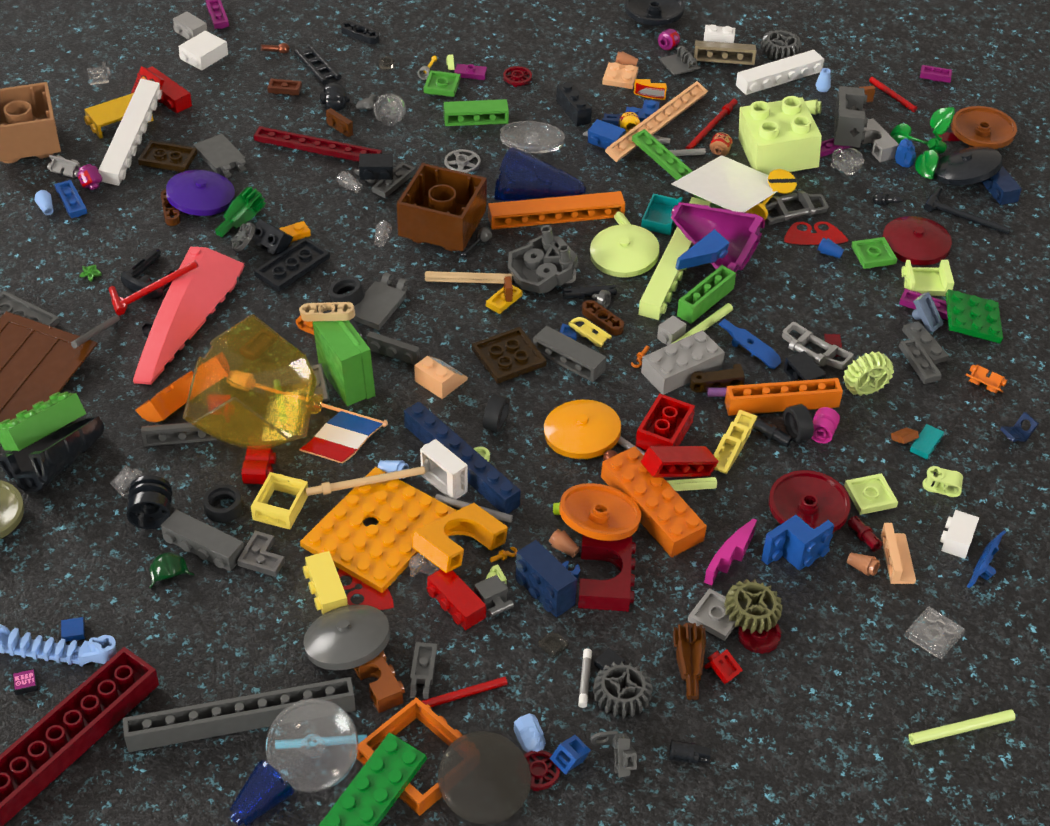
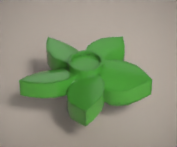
[79,265,102,282]

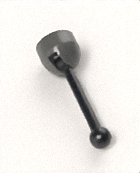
[460,227,492,258]

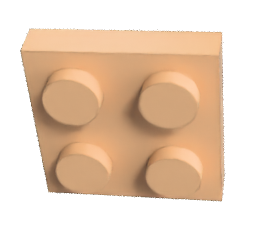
[602,62,639,89]

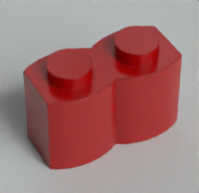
[241,445,276,484]

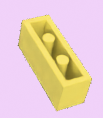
[303,551,348,615]

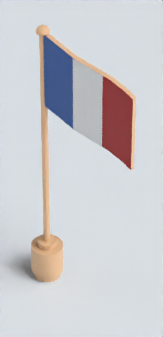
[226,370,388,464]

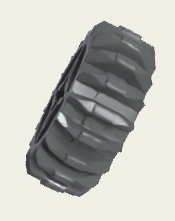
[761,29,802,61]
[593,661,653,719]

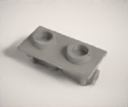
[47,155,81,178]

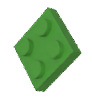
[424,70,461,97]
[851,237,897,269]

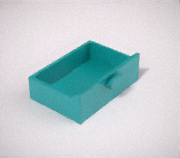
[641,193,683,235]

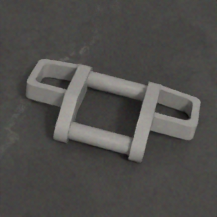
[782,322,854,370]

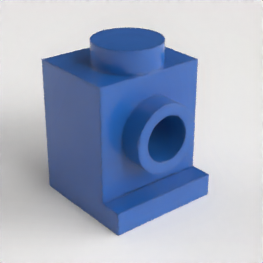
[550,735,591,775]

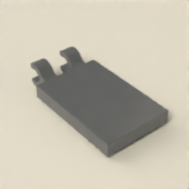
[193,134,247,178]
[353,272,408,330]

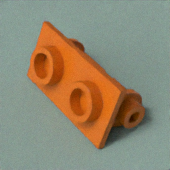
[966,364,1007,393]

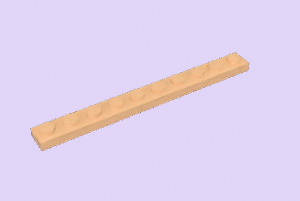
[605,81,708,162]

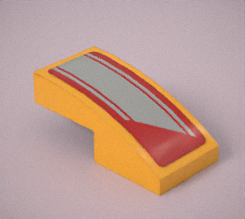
[634,79,667,100]

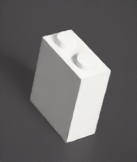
[178,31,228,70]

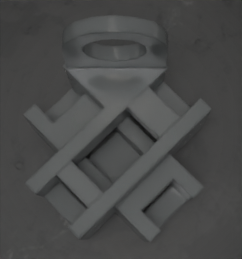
[590,731,637,778]

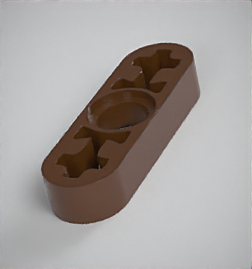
[161,189,181,226]
[582,300,624,336]

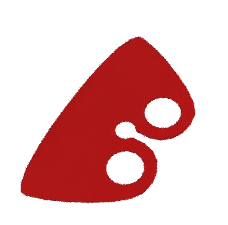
[784,221,848,245]
[338,569,394,610]

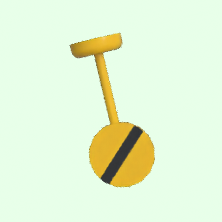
[746,169,797,220]

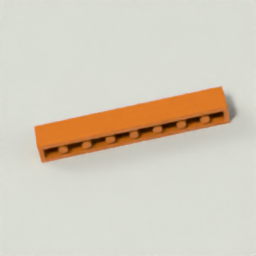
[488,191,625,229]

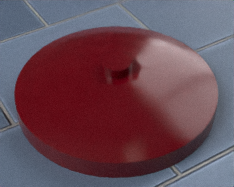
[882,216,952,265]
[769,470,850,532]

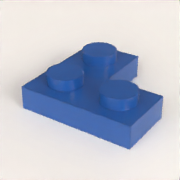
[626,100,660,123]

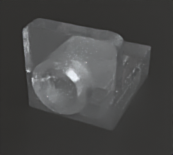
[87,62,111,85]

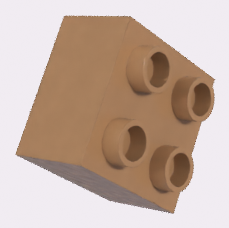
[0,82,61,163]

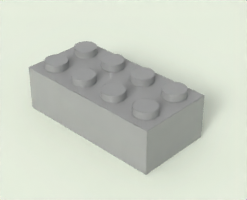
[641,330,725,395]

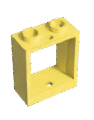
[251,472,308,530]

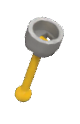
[418,56,438,80]

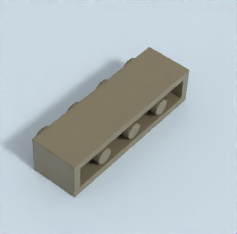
[694,40,756,65]

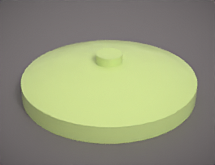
[590,224,659,277]

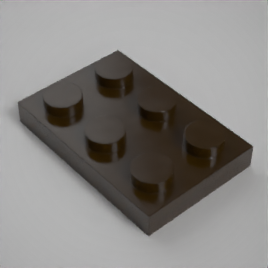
[138,140,197,172]

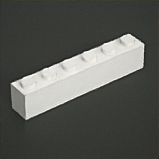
[736,50,824,95]

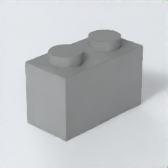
[173,12,208,40]

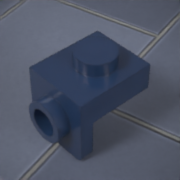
[602,113,620,127]

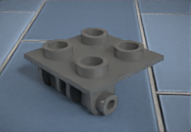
[659,45,700,76]

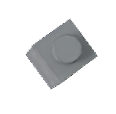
[657,316,687,346]

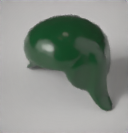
[149,552,195,588]

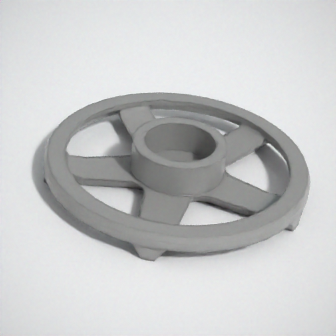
[444,149,481,173]

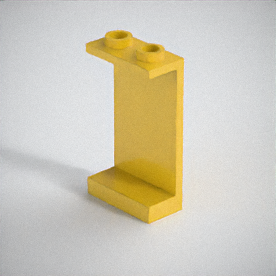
[84,93,154,139]

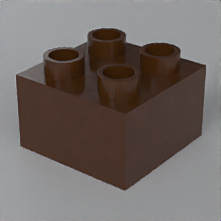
[397,163,487,251]

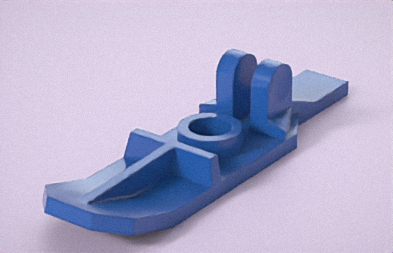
[719,318,781,369]
[967,530,1006,588]

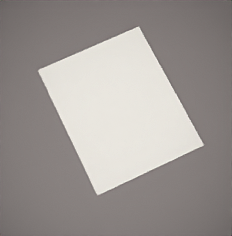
[671,155,778,213]

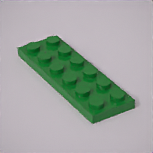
[318,732,428,826]

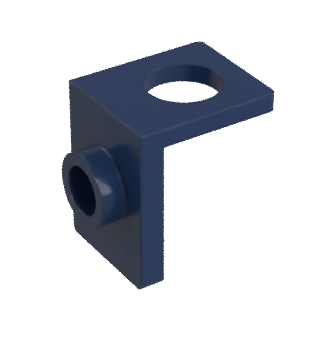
[1000,412,1039,442]

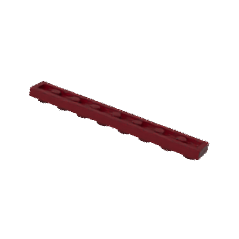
[253,126,382,162]

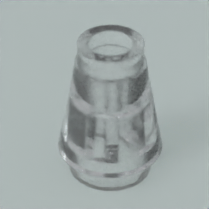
[337,171,362,193]
[374,221,392,247]

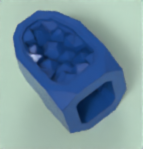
[895,138,916,167]

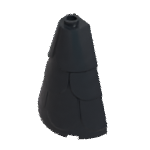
[0,416,104,492]

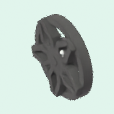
[231,222,255,252]

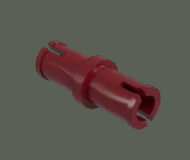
[847,516,883,552]

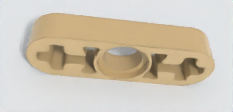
[299,302,355,322]

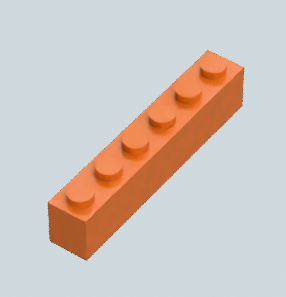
[724,378,843,416]

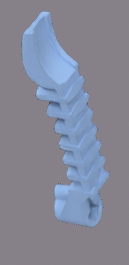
[0,624,117,667]

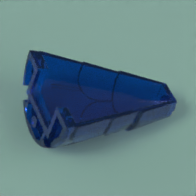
[494,147,586,201]

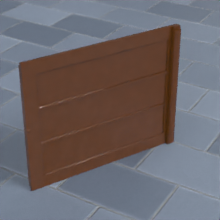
[0,311,98,422]

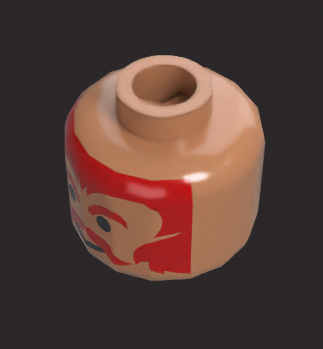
[710,132,733,156]

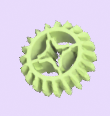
[843,351,894,396]

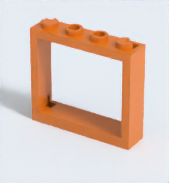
[356,697,480,816]

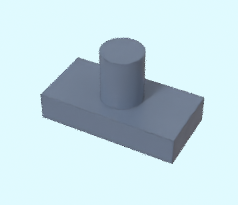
[912,292,944,333]

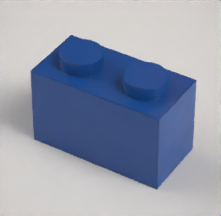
[588,119,625,149]

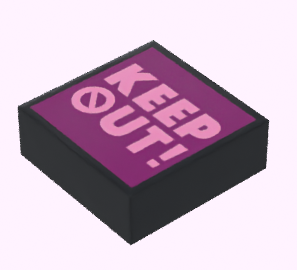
[12,668,38,695]

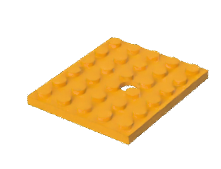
[300,467,456,593]

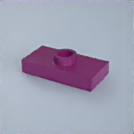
[454,64,487,80]
[920,65,952,83]

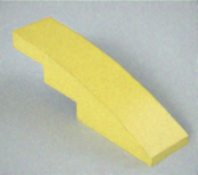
[714,410,757,474]

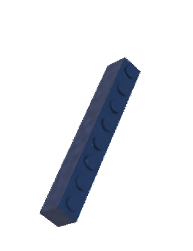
[404,402,521,514]

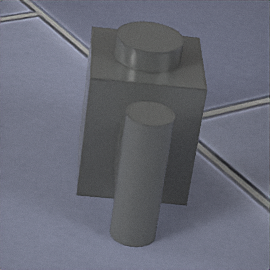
[474,575,514,617]

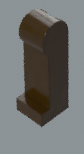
[690,364,745,393]

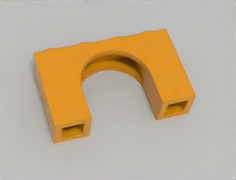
[412,503,508,573]

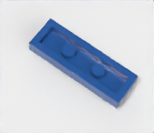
[54,180,87,218]

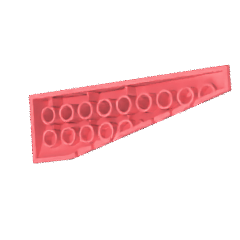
[133,247,245,385]

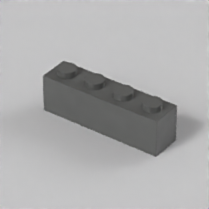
[533,325,607,382]
[161,509,244,571]

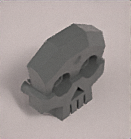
[508,225,579,293]

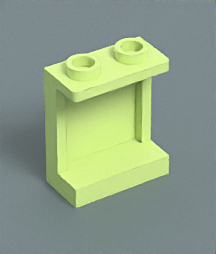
[901,260,954,296]

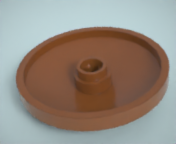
[951,106,1017,149]

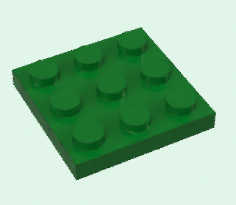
[945,289,1003,343]

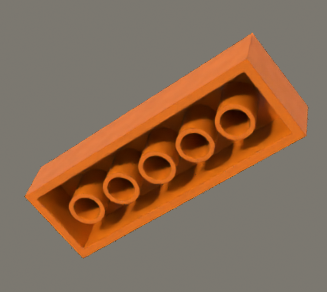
[601,446,707,558]

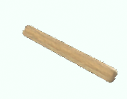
[425,271,512,284]

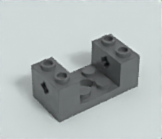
[834,86,868,148]

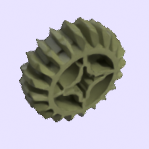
[724,579,783,634]

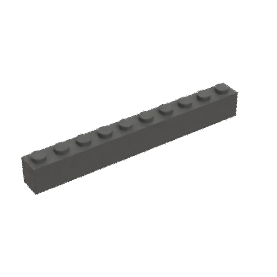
[123,677,356,752]

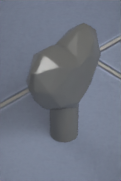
[356,94,376,110]

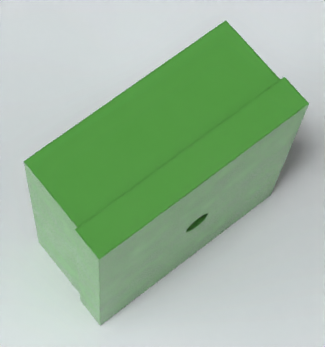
[312,311,376,406]

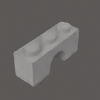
[861,118,899,162]

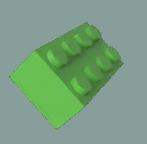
[0,391,87,451]

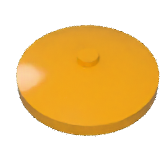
[544,400,621,459]

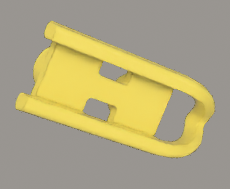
[568,317,612,347]

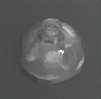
[374,93,406,126]

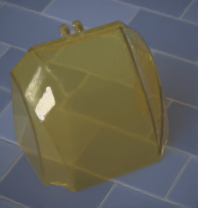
[183,314,323,450]

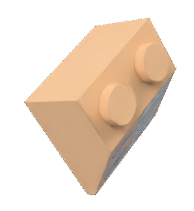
[414,356,468,399]

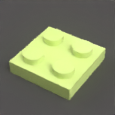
[844,473,898,515]

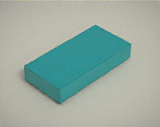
[910,424,944,459]

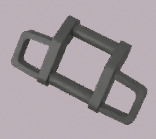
[765,190,829,225]

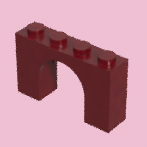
[578,535,636,612]

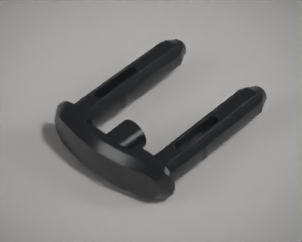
[121,249,183,298]

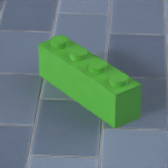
[444,99,509,126]
[677,265,736,324]

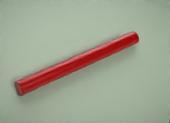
[869,77,917,112]
[421,676,508,707]

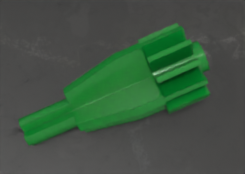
[215,186,266,237]

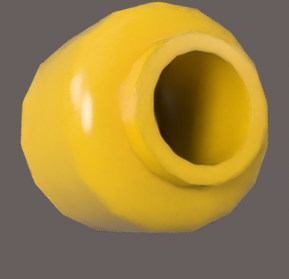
[619,111,640,133]

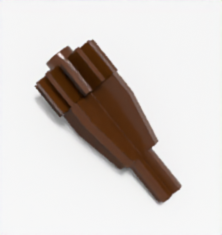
[673,623,706,700]

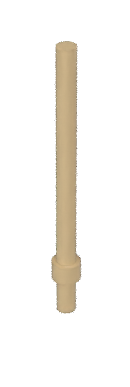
[305,466,425,496]

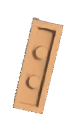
[881,523,916,584]

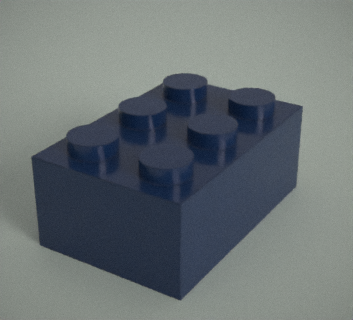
[515,540,577,617]

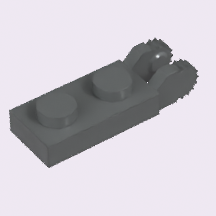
[410,642,437,699]

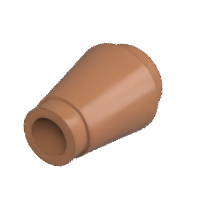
[615,51,638,66]
[549,529,580,558]
[847,552,880,576]

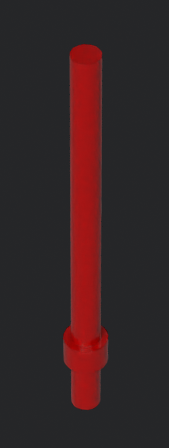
[685,99,738,149]

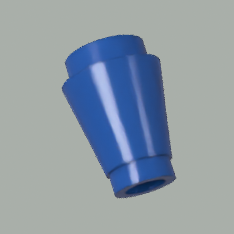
[817,238,844,259]

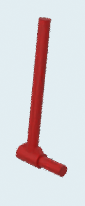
[108,260,199,315]

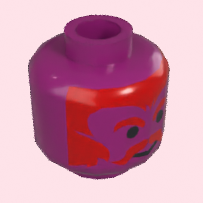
[658,29,680,51]
[77,164,102,190]

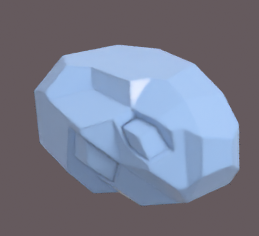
[514,713,546,752]

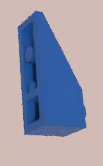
[675,229,730,270]

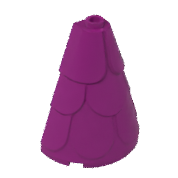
[671,202,765,276]

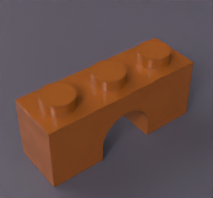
[354,651,405,713]

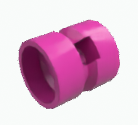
[812,407,840,443]

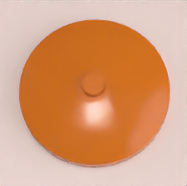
[559,483,641,541]

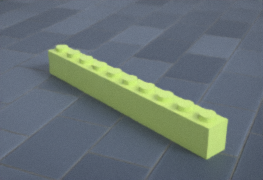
[638,197,711,320]

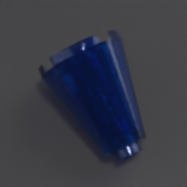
[229,760,295,826]

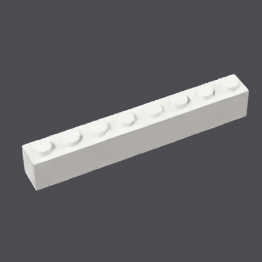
[98,79,162,186]

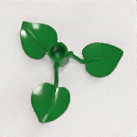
[890,107,955,179]

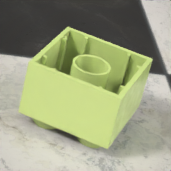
[739,96,822,175]

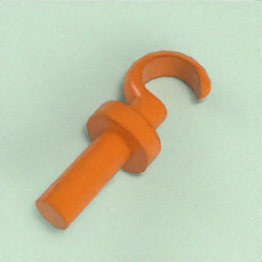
[631,346,650,368]

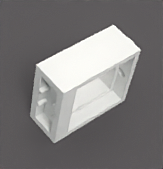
[420,439,468,499]

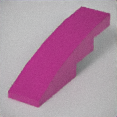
[704,519,757,585]

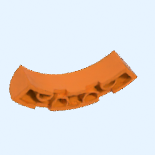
[136,351,230,422]

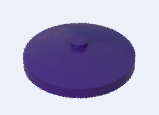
[166,170,235,216]

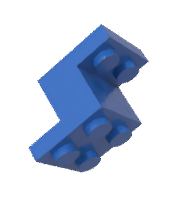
[761,515,834,571]

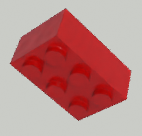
[635,394,695,450]

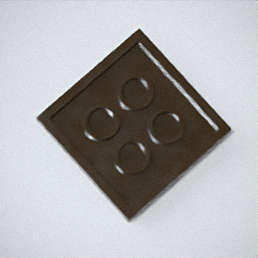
[471,327,547,384]

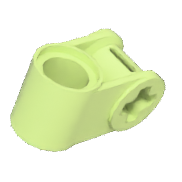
[922,466,963,497]

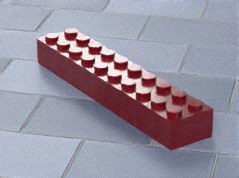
[0,647,159,826]

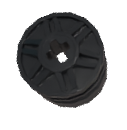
[126,475,172,530]

